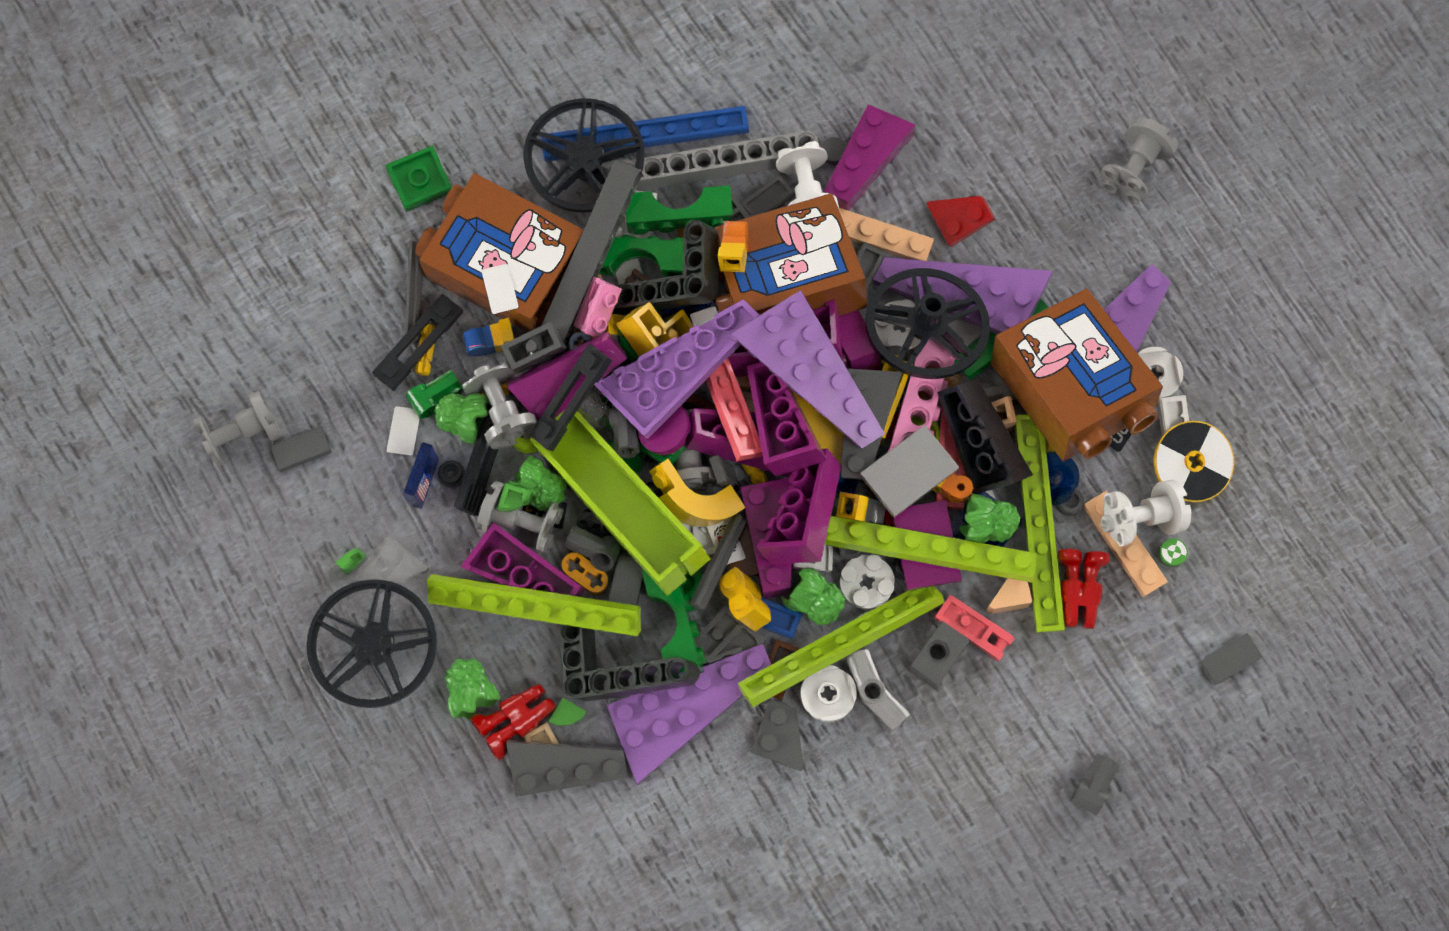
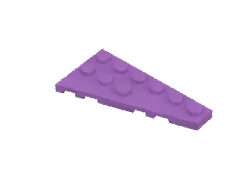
[873,258,1052,334]
[1104,264,1171,352]
[728,291,885,448]
[594,300,759,439]
[607,644,771,785]

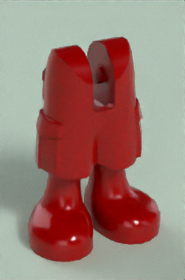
[1058,549,1110,629]
[470,684,556,761]

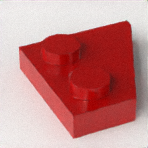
[926,196,996,247]

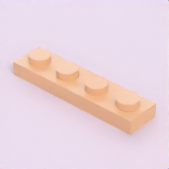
[839,208,934,261]
[1083,490,1168,597]

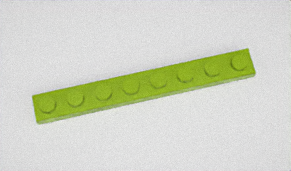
[1015,415,1065,633]
[825,516,1037,582]
[427,574,641,636]
[738,586,944,708]

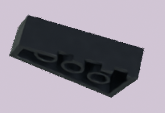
[937,378,1033,494]

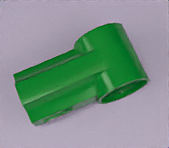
[406,370,464,419]

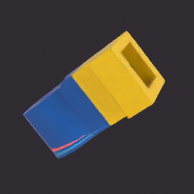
[463,318,515,357]

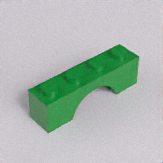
[626,185,733,235]
[598,235,684,277]
[642,569,706,678]

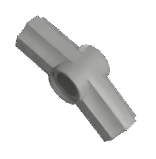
[846,649,910,732]

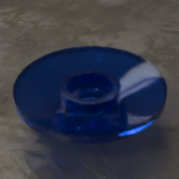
[1046,451,1080,506]

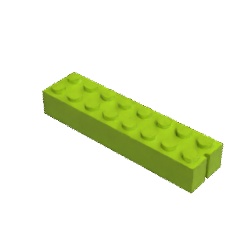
[530,410,710,596]

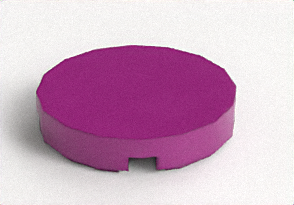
[638,406,692,455]

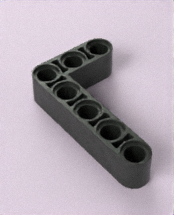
[612,220,719,315]
[560,625,700,701]

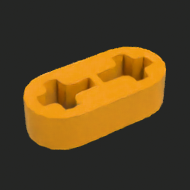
[562,553,609,595]

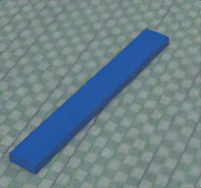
[541,106,749,162]

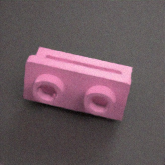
[573,276,622,337]

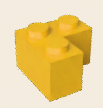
[616,302,694,356]

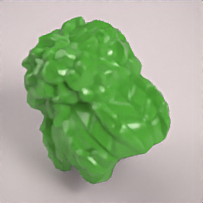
[434,393,491,445]
[507,456,567,511]
[960,494,1021,544]
[782,568,845,625]
[445,658,501,720]

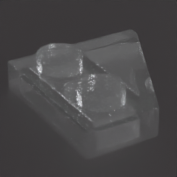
[353,535,430,595]

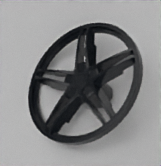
[523,98,645,213]
[865,268,990,379]
[307,579,437,708]

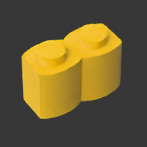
[719,567,771,632]

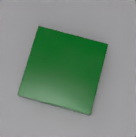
[385,145,452,212]

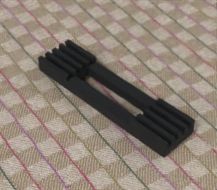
[372,293,464,391]
[529,344,613,451]
[453,405,498,517]

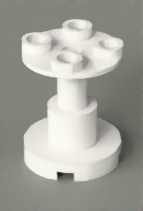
[776,141,840,210]
[1101,480,1191,546]

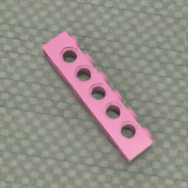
[887,339,955,453]

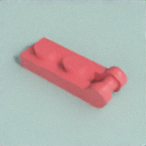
[934,594,1014,662]

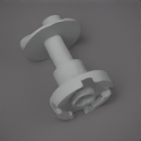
[1100,118,1178,204]
[462,362,537,449]
[193,388,283,467]
[675,409,718,492]
[476,481,564,555]

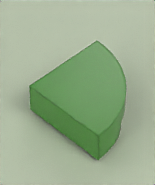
[497,483,532,512]
[335,548,366,574]
[548,698,587,726]

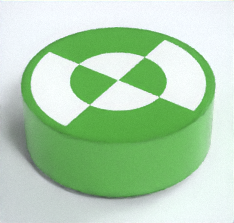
[1158,538,1188,567]

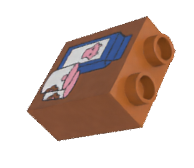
[415,173,584,332]
[701,193,867,316]
[990,288,1163,462]

